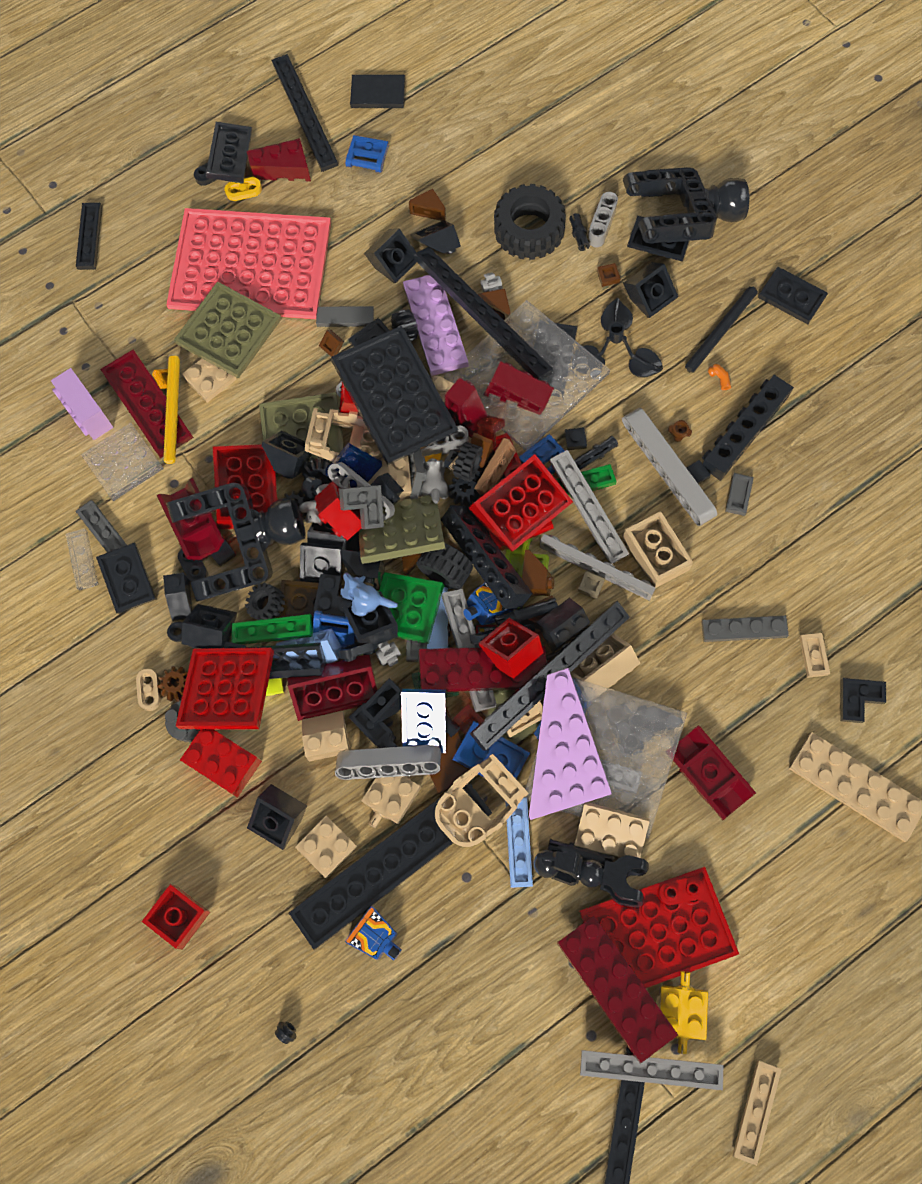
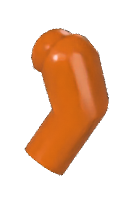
[708,364,731,390]

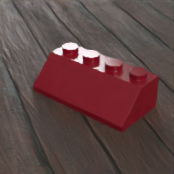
[287,655,378,721]

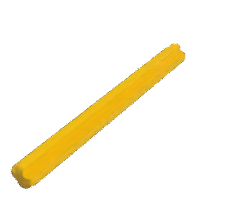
[164,355,180,464]

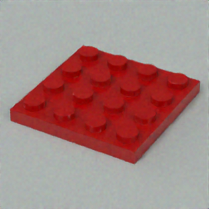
[175,648,274,729]

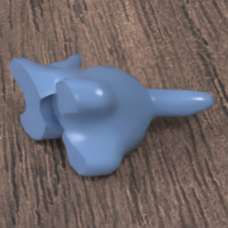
[341,573,398,616]

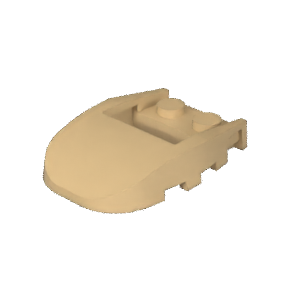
[305,408,382,464]
[435,754,529,847]

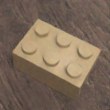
[623,511,693,588]

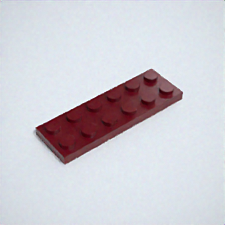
[100,349,194,458]
[418,646,547,692]
[557,916,678,1064]

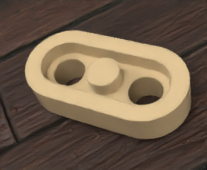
[136,669,161,711]

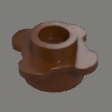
[668,420,692,442]

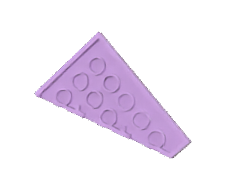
[529,668,612,820]

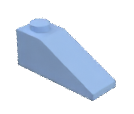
[273,628,341,663]

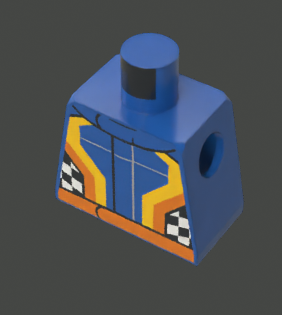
[463,582,515,625]
[345,906,402,961]

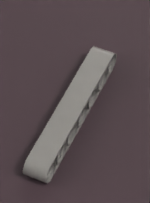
[622,407,717,526]

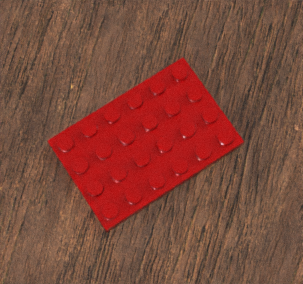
[579,867,739,988]

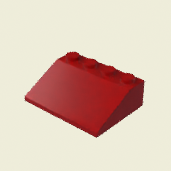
[213,444,277,530]
[469,454,573,552]

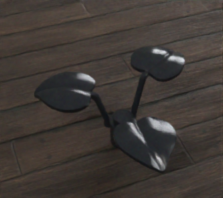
[570,298,663,378]

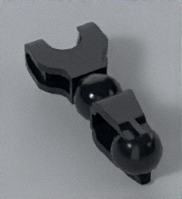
[534,850,649,907]

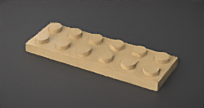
[789,732,922,842]

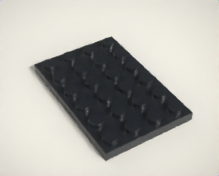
[331,326,459,465]

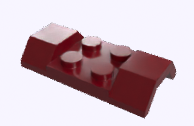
[156,477,224,560]
[665,725,756,821]

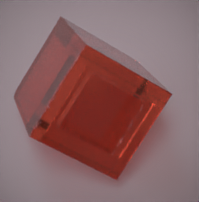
[477,415,505,448]
[453,704,484,735]

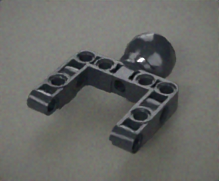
[623,167,750,243]
[166,483,306,602]

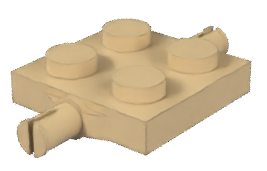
[361,776,421,829]

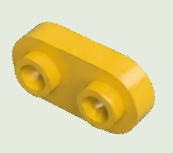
[224,177,262,201]

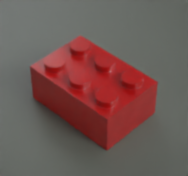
[180,729,262,798]

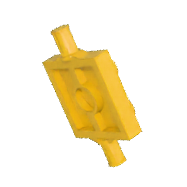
[660,971,709,1054]

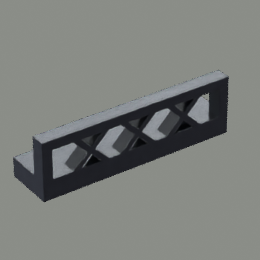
[247,643,327,679]

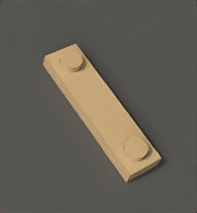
[732,1060,782,1166]

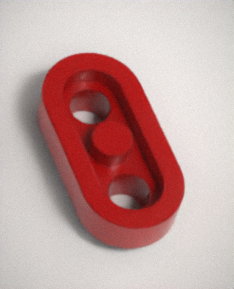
[658,877,704,905]

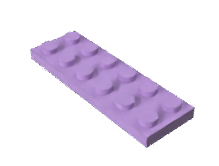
[403,275,469,376]

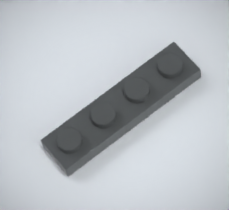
[701,616,789,642]

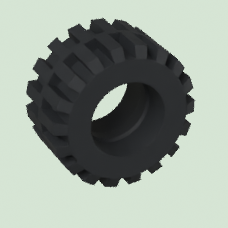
[416,543,473,590]

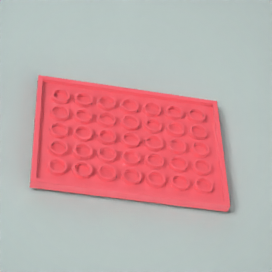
[166,208,331,319]

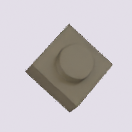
[578,571,605,599]

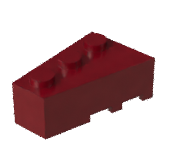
[247,138,311,182]
[483,361,554,415]
[445,377,492,438]

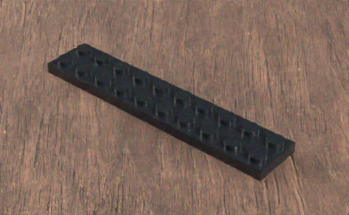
[289,782,492,950]

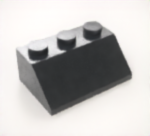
[627,215,690,262]

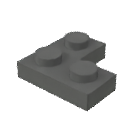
[408,450,427,500]
[339,485,384,529]

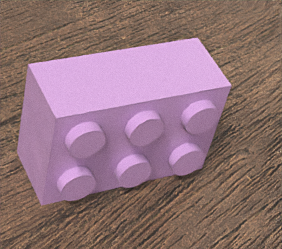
[51,368,113,440]

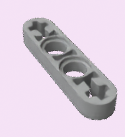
[328,462,395,520]

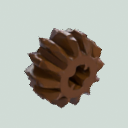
[157,666,188,702]

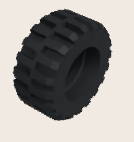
[494,184,566,260]

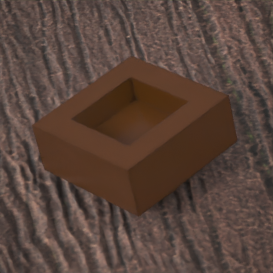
[597,263,621,287]
[319,330,344,357]

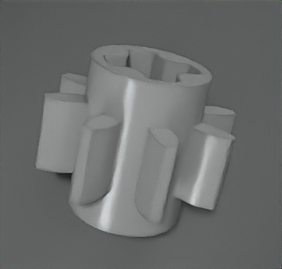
[480,272,503,292]
[375,641,401,667]

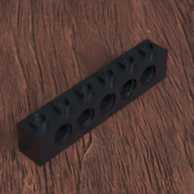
[702,374,794,481]
[441,505,533,609]

